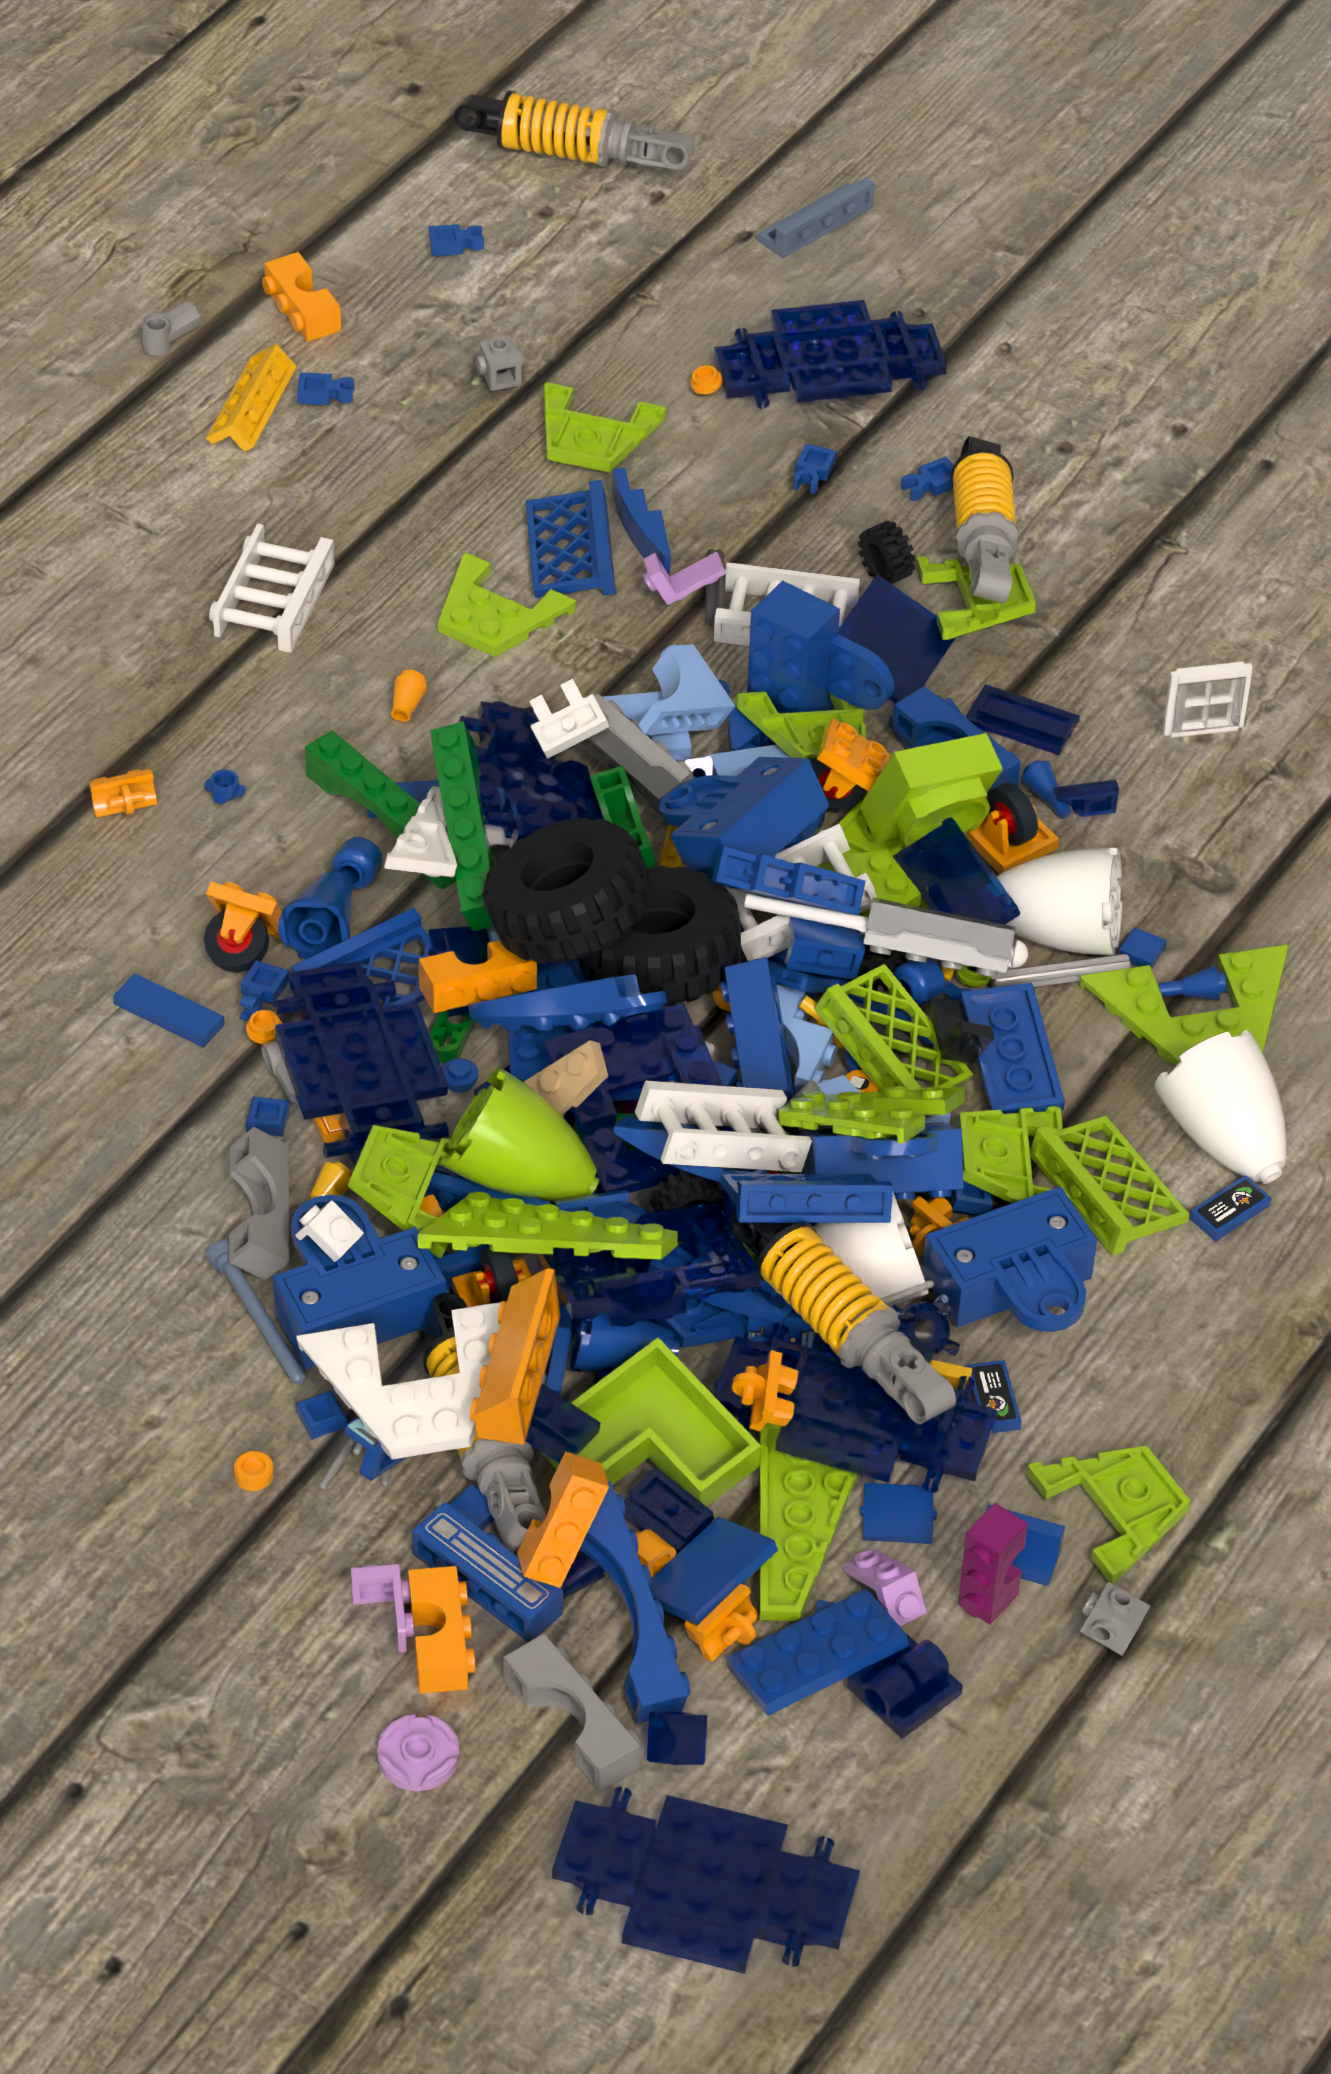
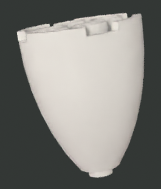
[979,848,1122,956]
[1154,1030,1287,1184]
[813,1193,929,1305]

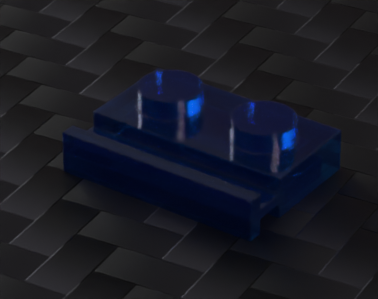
[526,1384,601,1463]
[624,1467,714,1555]

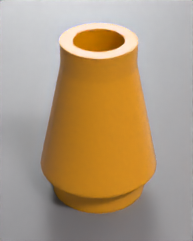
[391,670,428,722]

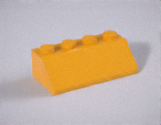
[470,1268,560,1445]

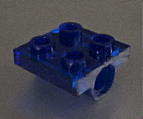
[846,1634,963,1739]

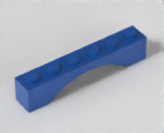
[579,1481,691,1724]

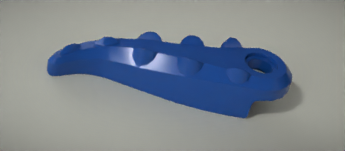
[468,974,668,1032]

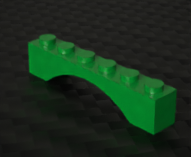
[430,721,495,931]
[305,730,456,890]

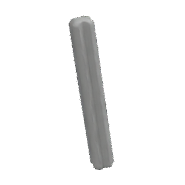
[990,954,1131,988]

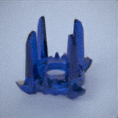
[892,1294,960,1358]

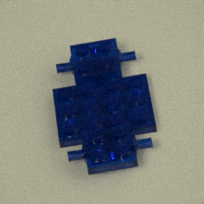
[714,300,947,409]
[459,701,603,843]
[272,961,449,1166]
[713,1323,998,1493]
[552,1786,860,1974]

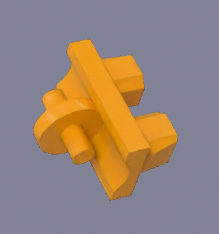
[89,769,157,818]
[909,1196,969,1255]
[732,1350,798,1431]
[685,1583,758,1662]

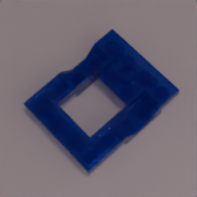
[544,1003,734,1193]
[537,1202,761,1327]

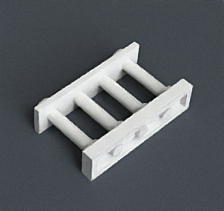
[209,523,335,653]
[714,562,860,646]
[725,824,877,961]
[635,1081,812,1172]

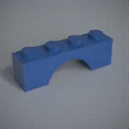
[892,686,1021,798]

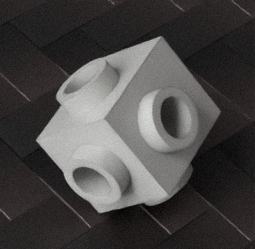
[475,336,524,391]
[1080,1582,1150,1656]

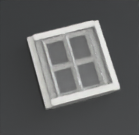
[1162,661,1253,738]

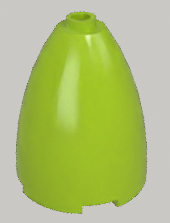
[441,1067,599,1202]

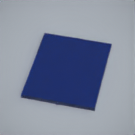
[839,574,956,704]

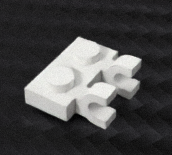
[529,679,610,759]

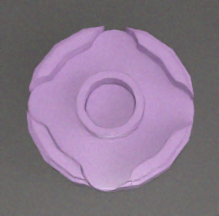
[377,1714,460,1792]

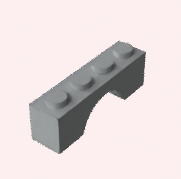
[229,1127,290,1280]
[504,1633,642,1793]

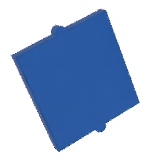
[859,1483,937,1544]

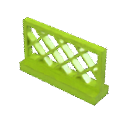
[814,964,974,1092]
[1030,1116,1190,1256]

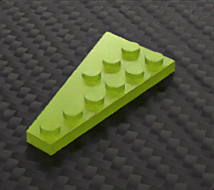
[418,1192,678,1260]
[760,1418,878,1621]

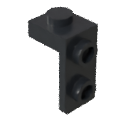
[928,996,995,1064]

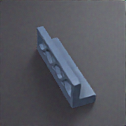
[758,177,875,259]

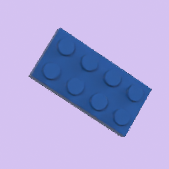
[960,983,1065,1114]
[726,1588,909,1716]

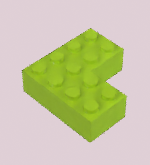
[537,1337,761,1512]

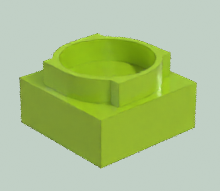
[860,733,1003,852]

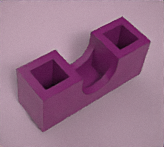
[958,1503,1028,1625]

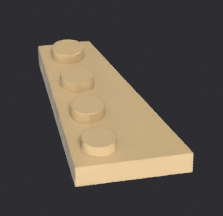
[524,1040,608,1117]

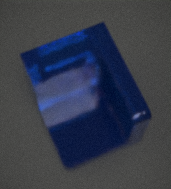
[647,1711,708,1765]

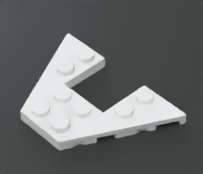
[384,786,533,877]
[297,1302,501,1459]

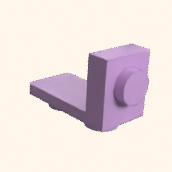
[643,552,726,605]
[843,1549,927,1627]
[351,1564,414,1653]

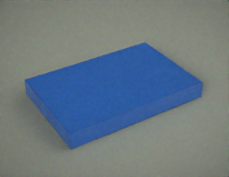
[650,1516,778,1625]

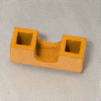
[262,252,341,342]
[419,940,537,1013]
[517,1452,609,1588]
[408,1566,475,1694]

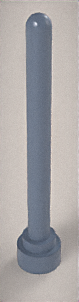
[206,1239,306,1385]

